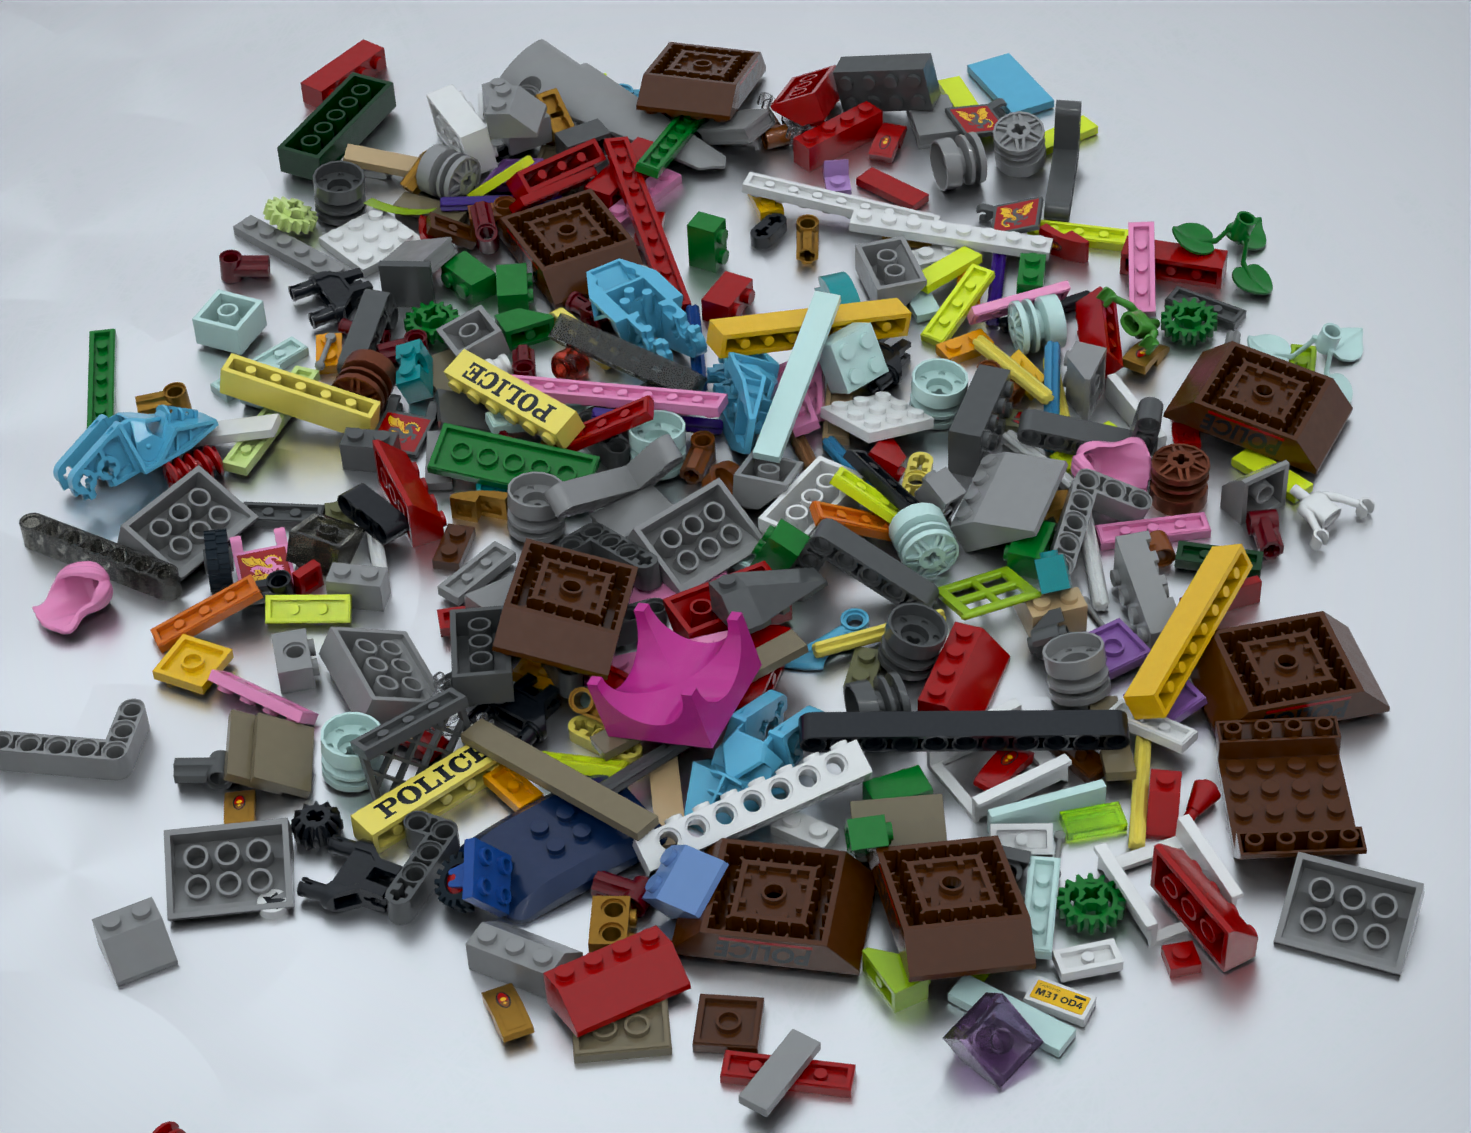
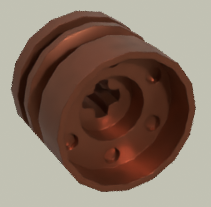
[331,349,396,413]
[1149,443,1210,516]

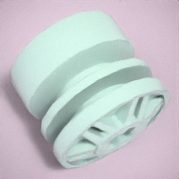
[1007,294,1067,355]
[909,358,968,430]
[628,410,687,481]
[889,502,959,578]
[321,712,384,792]

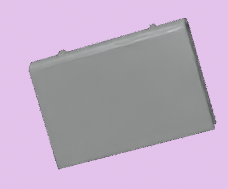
[906,94,961,149]
[697,109,775,145]
[378,237,458,274]
[590,485,673,538]

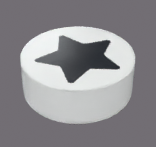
[257,889,289,920]

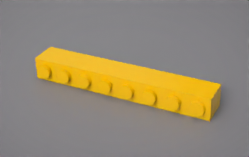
[706,298,912,359]
[1123,544,1253,720]

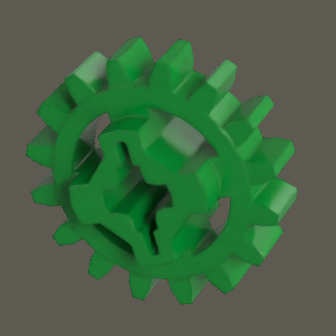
[1161,297,1218,345]
[404,301,460,345]
[1056,873,1126,935]

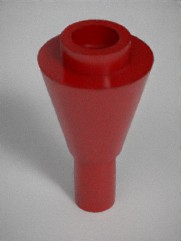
[1183,779,1221,821]

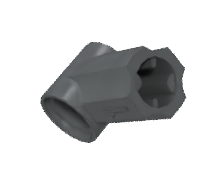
[173,750,232,790]

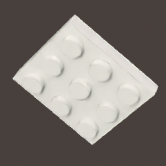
[319,208,421,278]
[820,391,934,443]

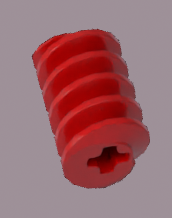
[162,445,224,487]

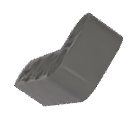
[337,289,398,374]
[558,523,662,591]
[385,811,460,925]

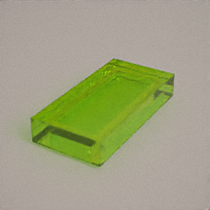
[1059,801,1128,841]

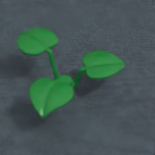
[1172,211,1273,295]

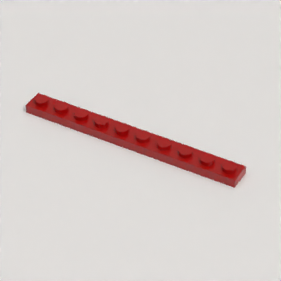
[603,136,692,312]

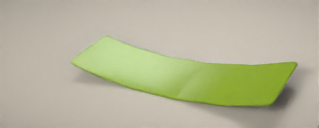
[364,198,437,215]

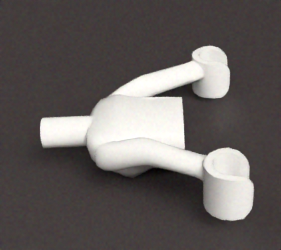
[1290,484,1375,550]

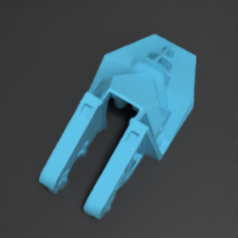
[586,258,707,372]
[707,352,780,454]
[53,405,219,501]
[684,689,824,833]

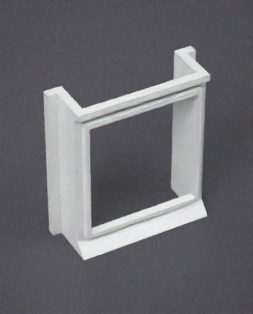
[927,698,1072,824]
[1094,814,1243,947]

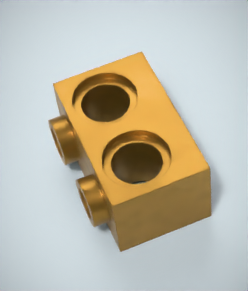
[534,88,575,145]
[588,896,637,953]

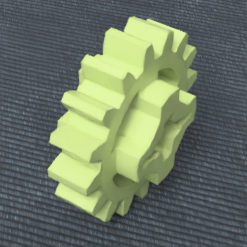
[263,196,318,235]

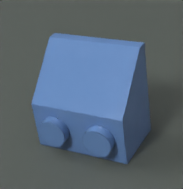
[642,845,729,919]

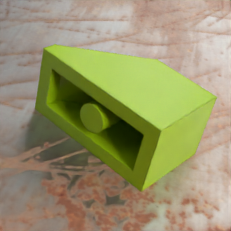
[862,947,931,1013]

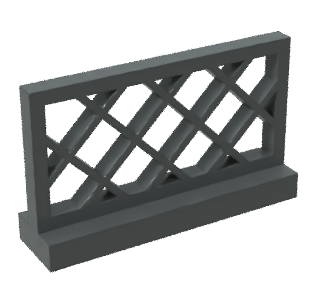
[350,687,471,801]

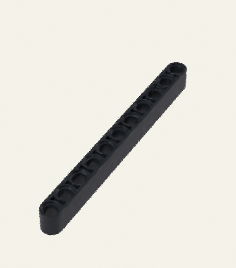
[798,710,1130,753]

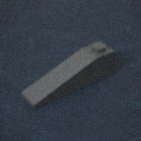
[708,567,828,634]

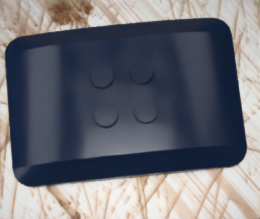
[459,775,668,924]

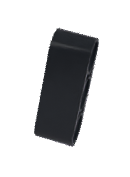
[337,483,410,545]

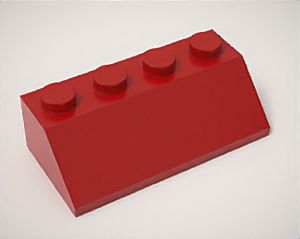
[770,65,840,127]
[372,439,447,548]
[663,560,792,639]
[918,622,1010,711]
[1150,843,1258,972]
[543,925,691,1038]

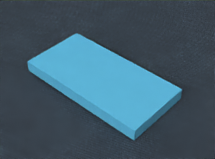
[967,53,1054,114]

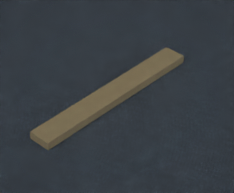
[590,629,809,761]
[460,718,659,841]

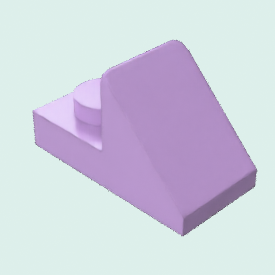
[822,159,851,195]

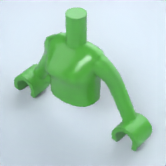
[1096,287,1160,355]

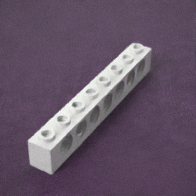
[632,739,873,878]

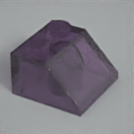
[943,992,1044,1088]

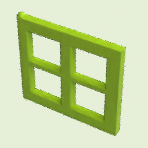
[937,566,1042,621]

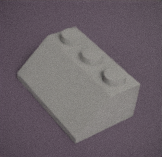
[855,236,927,306]
[466,921,583,999]

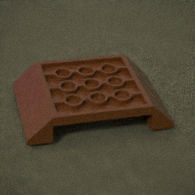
[1215,716,1367,859]

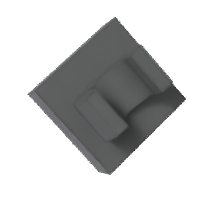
[1002,845,1031,882]

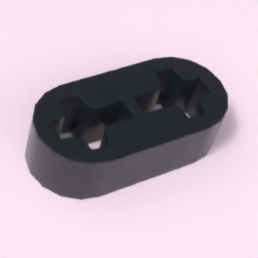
[750,213,787,249]

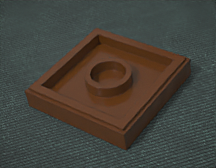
[692,994,765,1054]

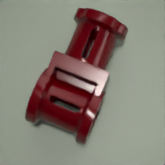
[565,291,610,333]

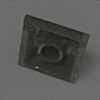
[286,512,365,577]

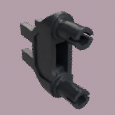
[288,268,373,329]
[867,338,911,394]
[467,673,561,745]
[297,834,403,913]

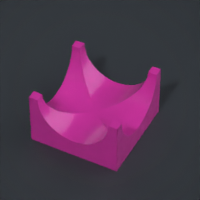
[586,603,762,749]

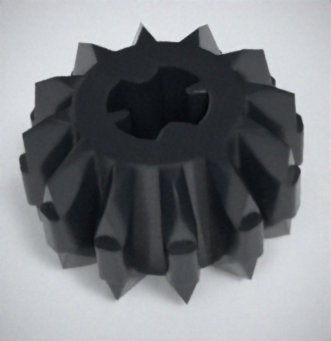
[291,801,344,852]

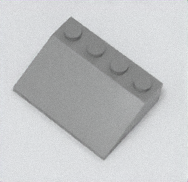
[950,452,1068,552]
[117,465,259,581]
[627,478,763,594]
[319,626,442,725]
[164,818,294,921]
[1273,852,1425,976]

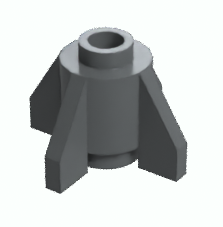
[1027,607,1070,660]

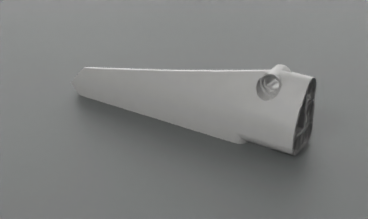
[500,39,726,170]

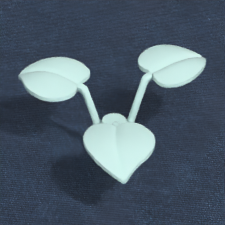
[1247,323,1363,403]

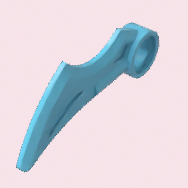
[784,608,869,670]

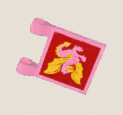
[229,527,294,585]

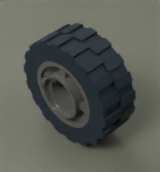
[203,528,234,592]

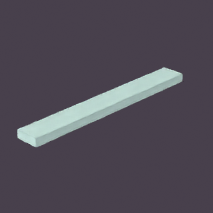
[753,291,841,463]

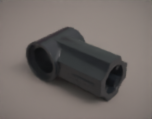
[249,570,296,606]

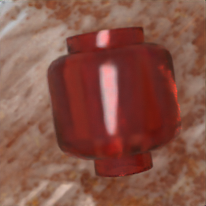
[551,346,590,380]

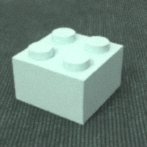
[192,289,267,355]
[819,322,889,394]

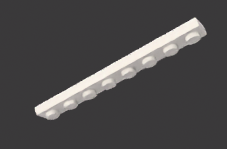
[742,172,941,221]
[849,209,1053,261]

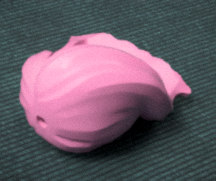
[1071,437,1152,492]
[32,561,113,635]

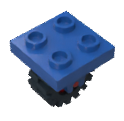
[434,837,513,917]

